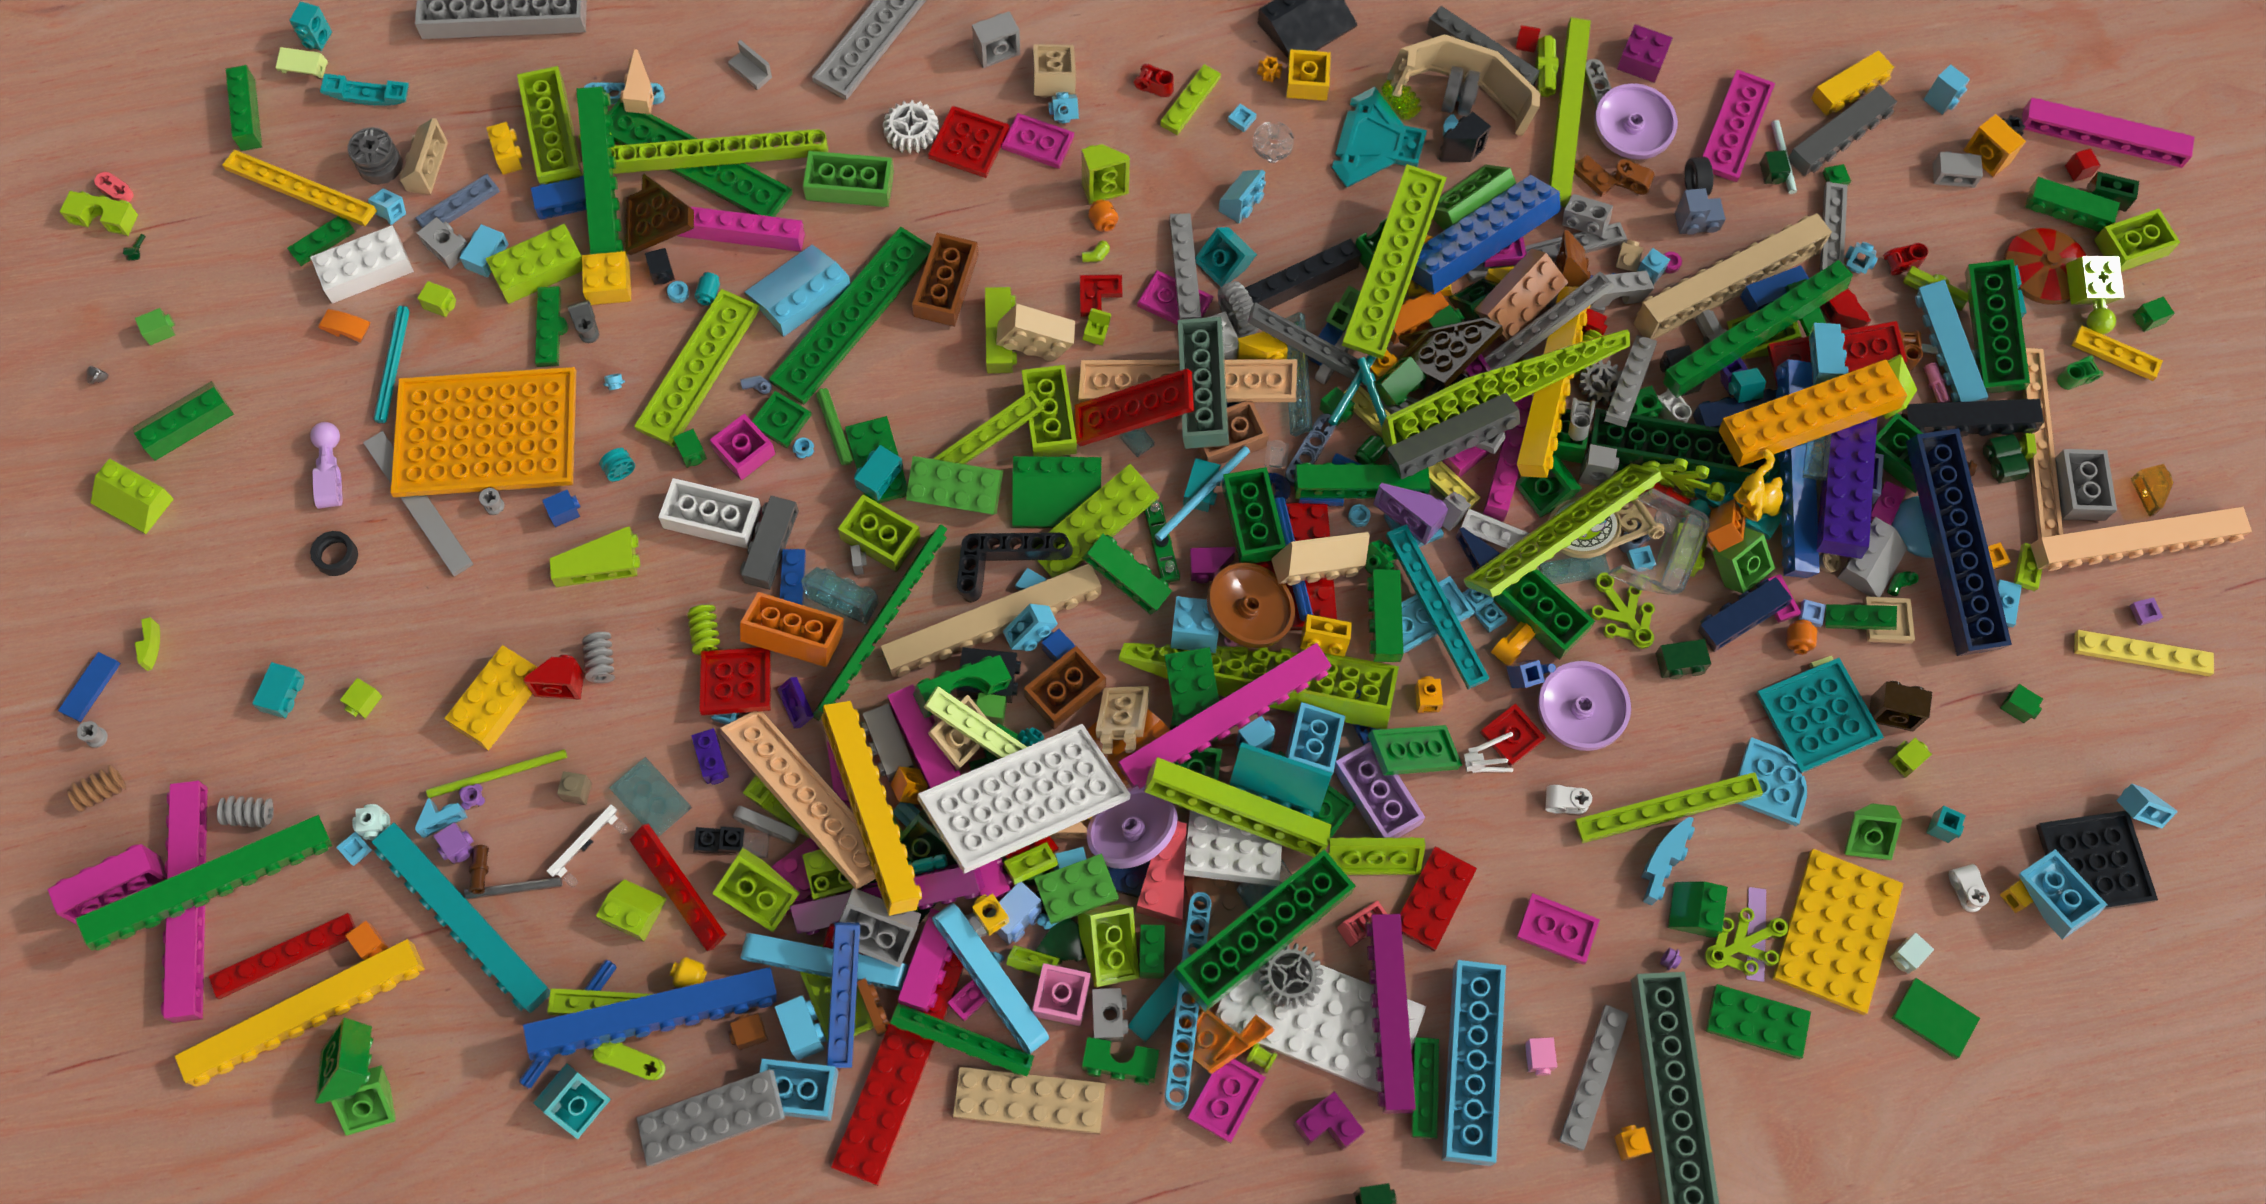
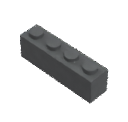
[740,496,799,590]

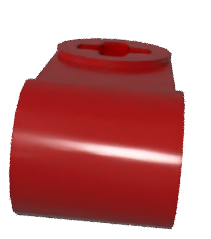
[1134,64,1174,98]
[1883,243,1929,276]

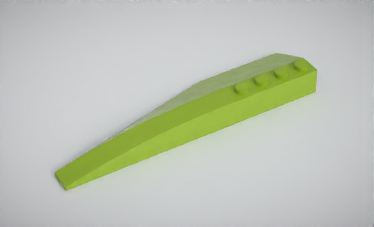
[1381,329,1630,448]

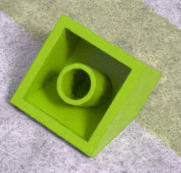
[596,879,667,942]

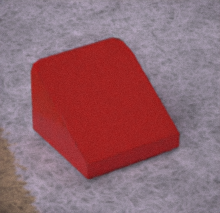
[1515,25,1541,52]

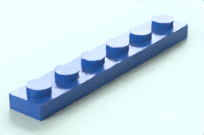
[827,922,860,1068]

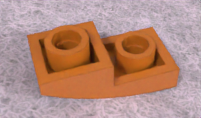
[318,309,371,343]

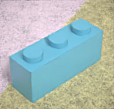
[1809,323,1848,386]

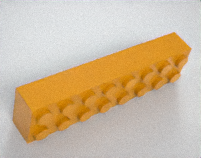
[1719,360,1907,467]

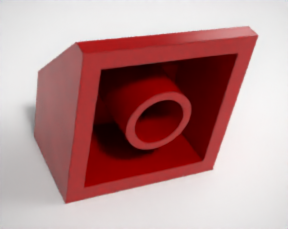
[524,655,585,700]

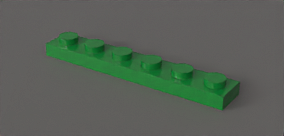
[890,1003,1034,1077]

